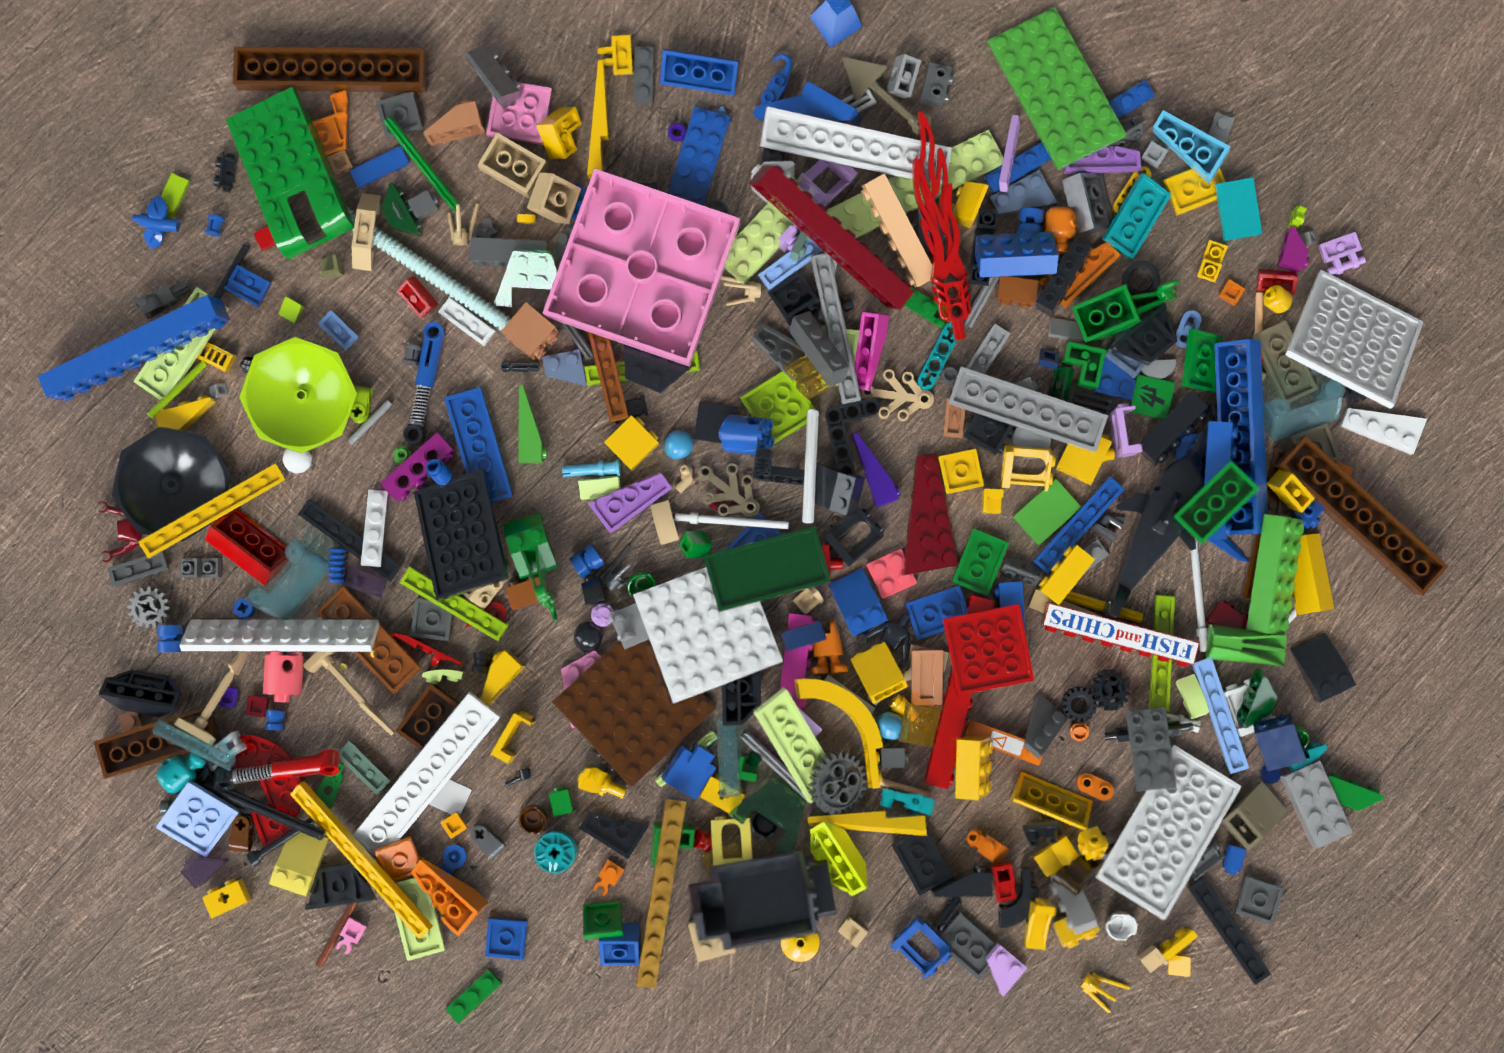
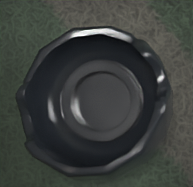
[574,621,603,653]
[750,809,779,839]

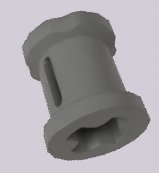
[402,344,422,366]

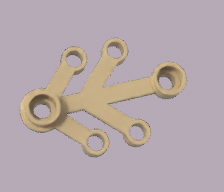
[860,369,934,422]

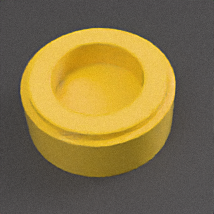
[517,214,536,224]

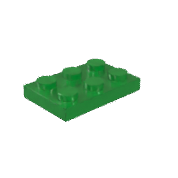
[1182,329,1223,393]
[952,528,1009,596]

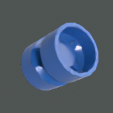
[1018,208,1045,234]
[569,543,605,579]
[157,625,183,652]

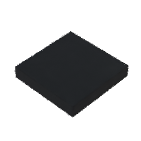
[694,401,737,444]

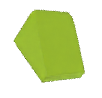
[279,296,305,324]

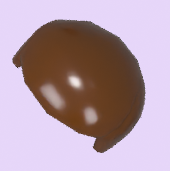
[518,805,548,835]

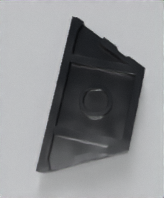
[1110,303,1178,366]
[624,344,692,394]
[305,864,377,910]

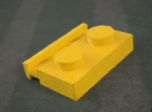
[1159,927,1198,961]

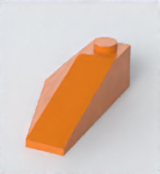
[411,858,489,937]

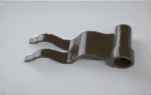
[1052,831,1116,896]

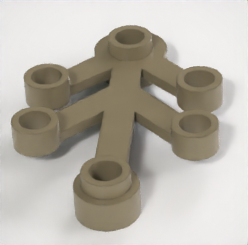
[697,463,760,518]

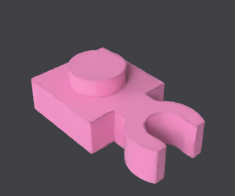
[336,917,367,954]

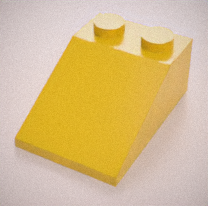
[481,650,526,706]

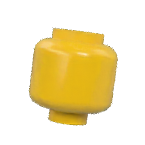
[1263,285,1292,314]

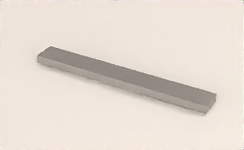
[811,253,861,405]

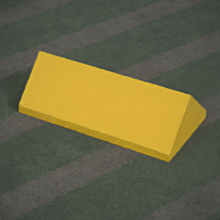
[1292,533,1334,615]
[1010,771,1093,830]

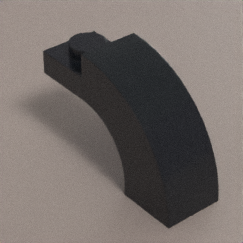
[998,867,1039,928]

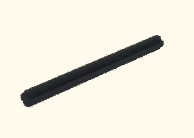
[203,780,326,840]

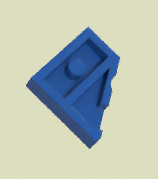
[1094,357,1136,401]

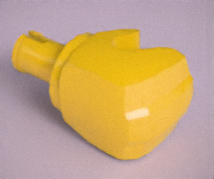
[578,766,627,799]

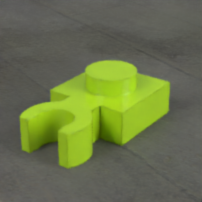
[1287,205,1307,228]

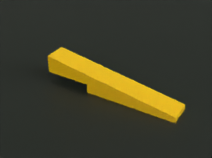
[587,61,609,179]
[808,811,927,836]

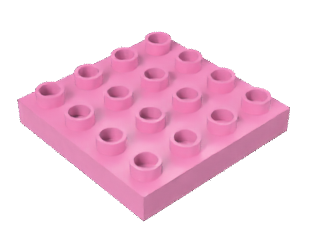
[543,169,740,367]

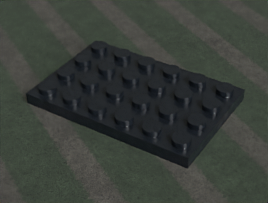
[414,469,509,601]

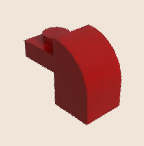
[990,861,1017,903]

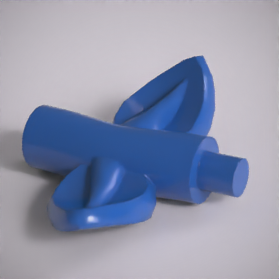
[132,195,181,249]

